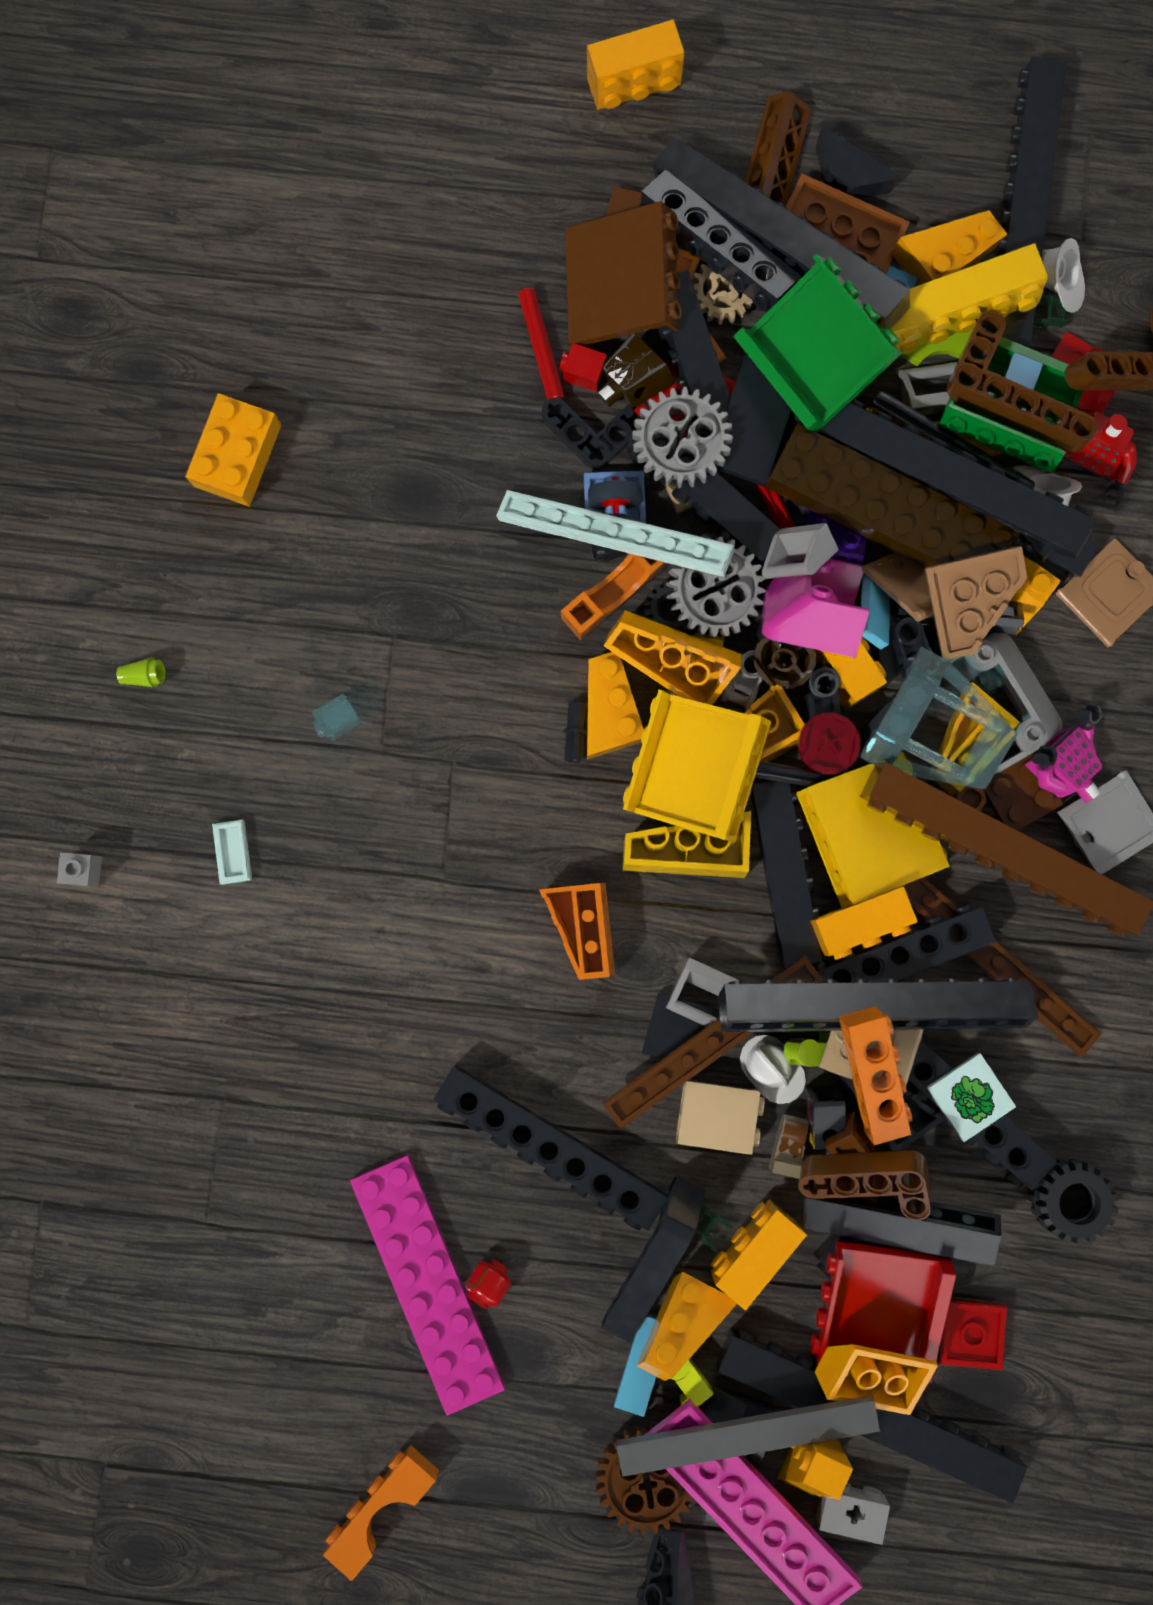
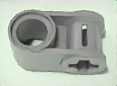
[721,650,762,711]

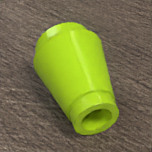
[116,657,165,688]

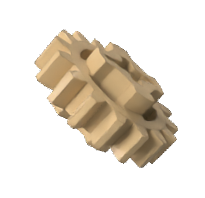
[693,264,753,325]

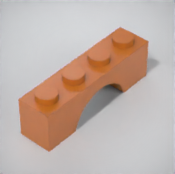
[561,553,670,641]
[323,1445,439,1581]

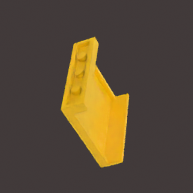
[623,690,771,843]
[796,752,950,908]

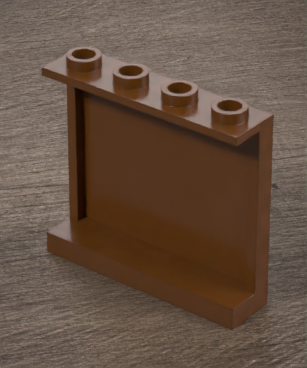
[565,201,681,350]

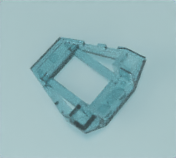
[859,647,1017,789]

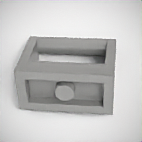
[899,362,957,416]
[762,523,839,579]
[666,958,737,1027]

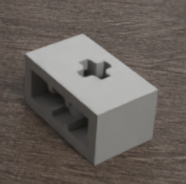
[815,1482,890,1545]

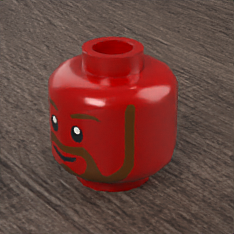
[465,1259,511,1310]

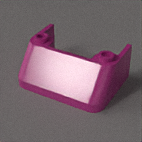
[762,558,869,658]

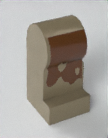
[769,1114,809,1179]

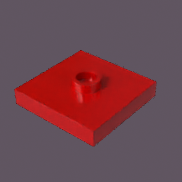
[937,1299,1007,1370]

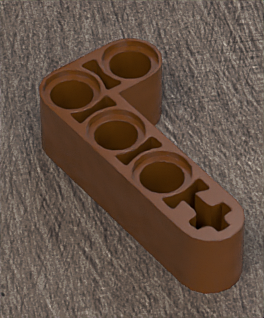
[799,1150,931,1221]

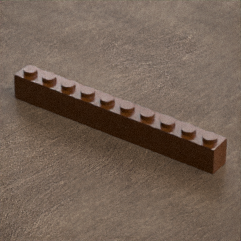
[860,762,1153,938]

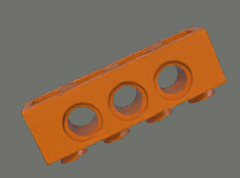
[839,1006,912,1145]

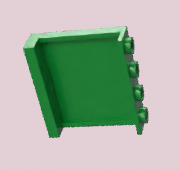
[733,254,903,432]
[938,330,1084,473]

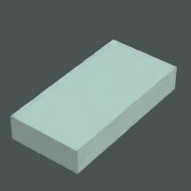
[212,820,252,885]

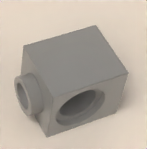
[57,853,102,887]

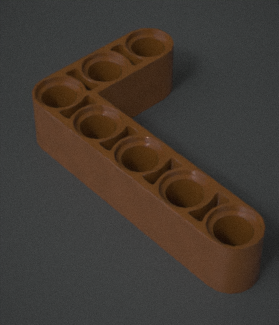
[1065,309,1153,390]
[947,310,1098,452]

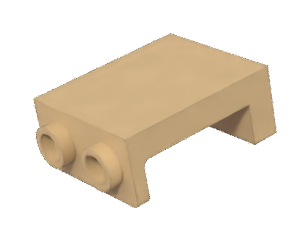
[676,1079,765,1155]

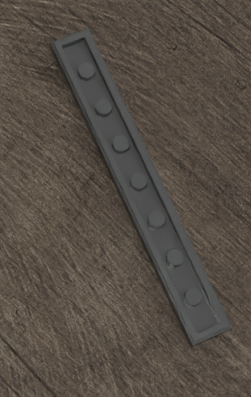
[616,1395,880,1476]

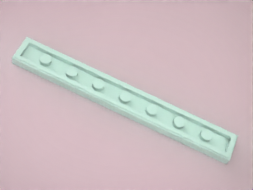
[496,490,734,577]

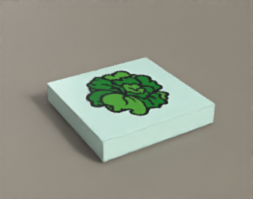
[926,1053,1016,1142]

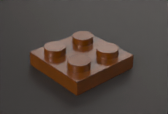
[977,753,1063,831]

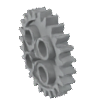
[632,387,733,488]
[666,537,766,638]

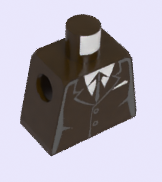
[598,333,675,407]

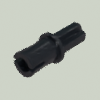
[563,702,587,763]

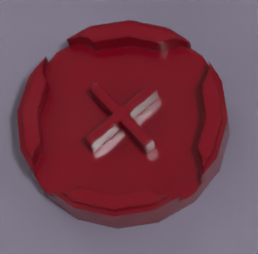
[798,713,861,774]

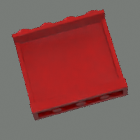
[811,1241,956,1383]

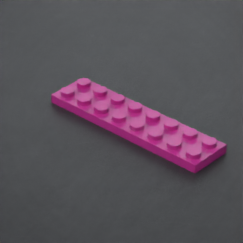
[350,1154,505,1416]
[645,1399,862,1605]

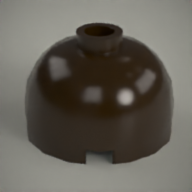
[754,636,817,689]

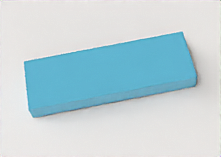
[861,561,891,650]
[614,1314,657,1417]

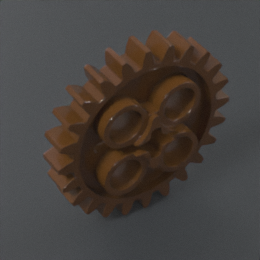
[595,1425,695,1535]

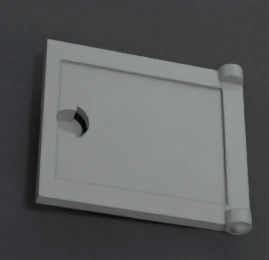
[1057,770,1153,874]

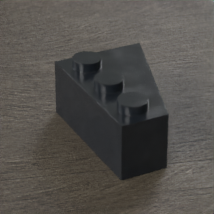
[832,1073,945,1151]

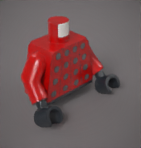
[1046,412,1138,506]

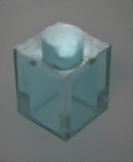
[312,694,363,742]

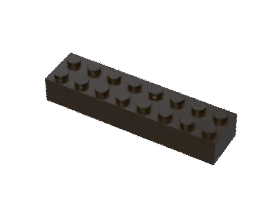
[766,423,1021,567]

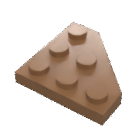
[925,546,1027,661]

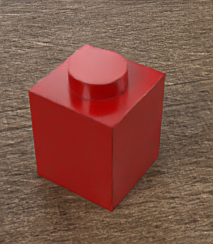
[559,343,607,392]

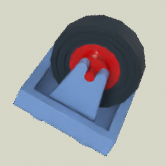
[584,471,646,523]

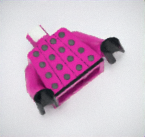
[1025,705,1102,803]

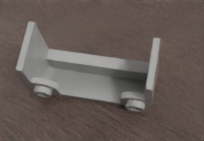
[924,633,1062,777]

